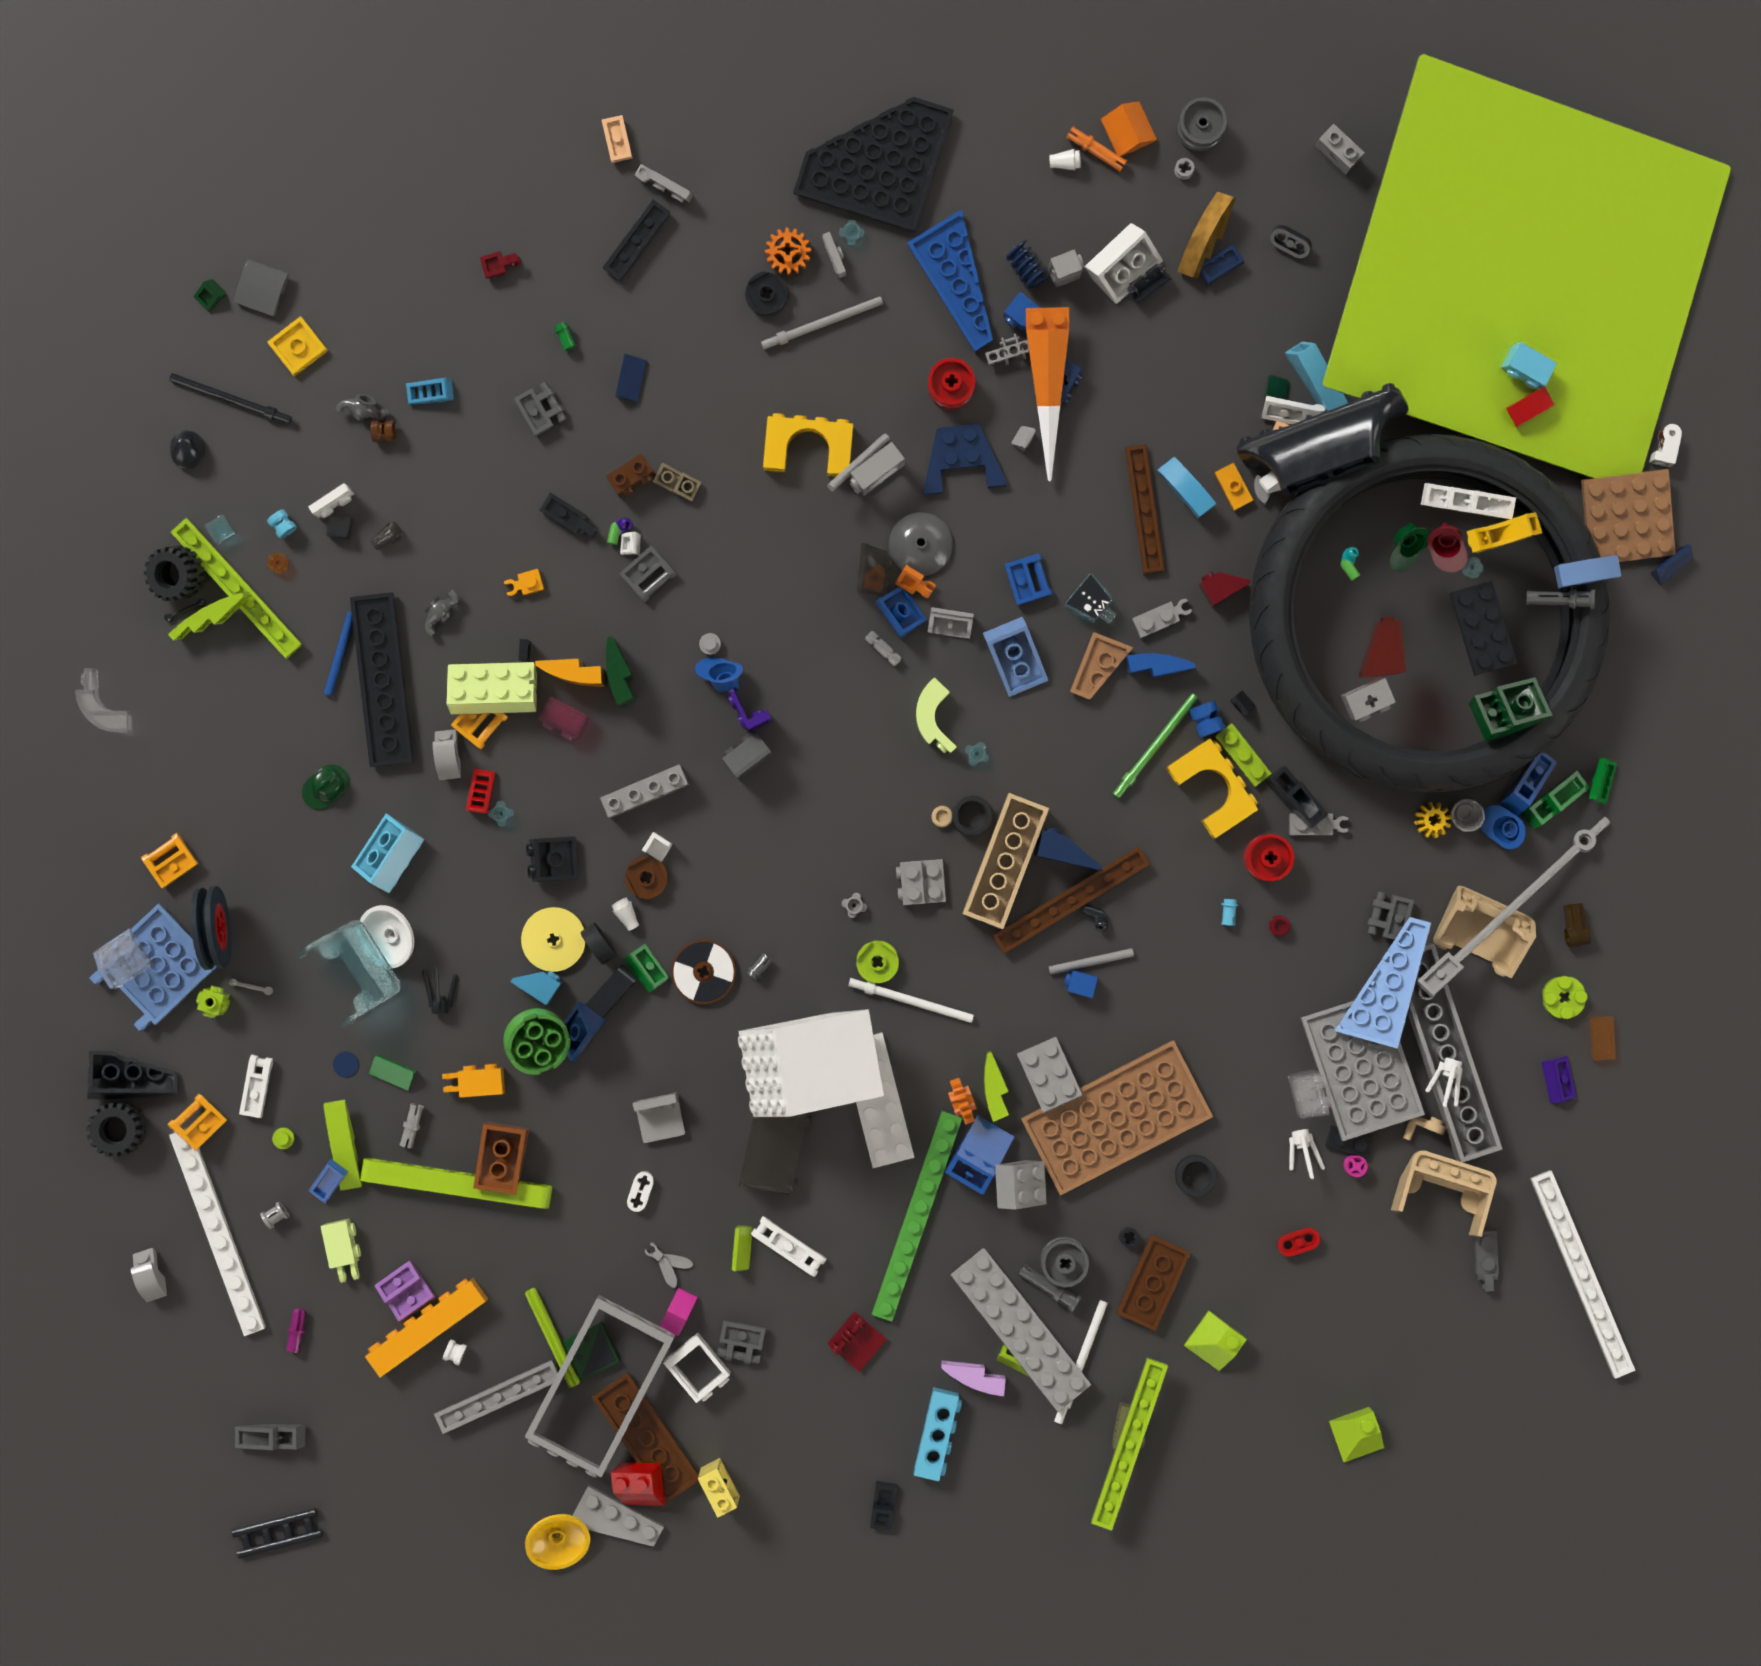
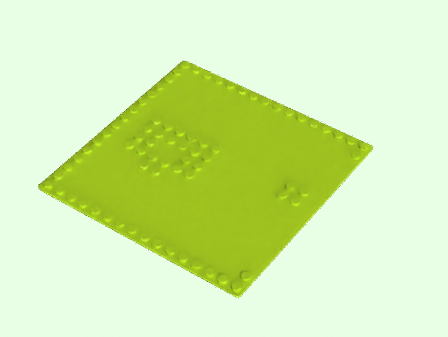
[1322,54,1731,478]

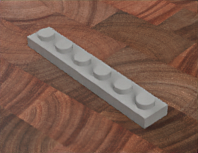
[434,1359,558,1434]

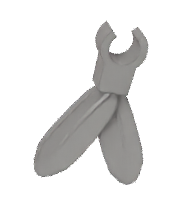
[645,1242,693,1288]

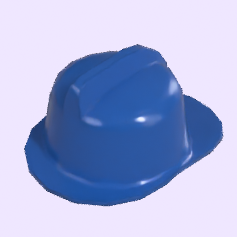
[695,657,743,692]
[1481,805,1526,849]

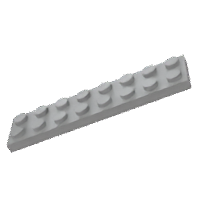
[950,1248,1091,1412]

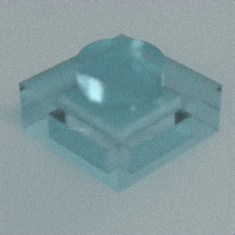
[204,514,235,544]

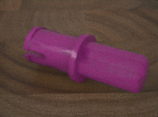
[286,1308,306,1353]

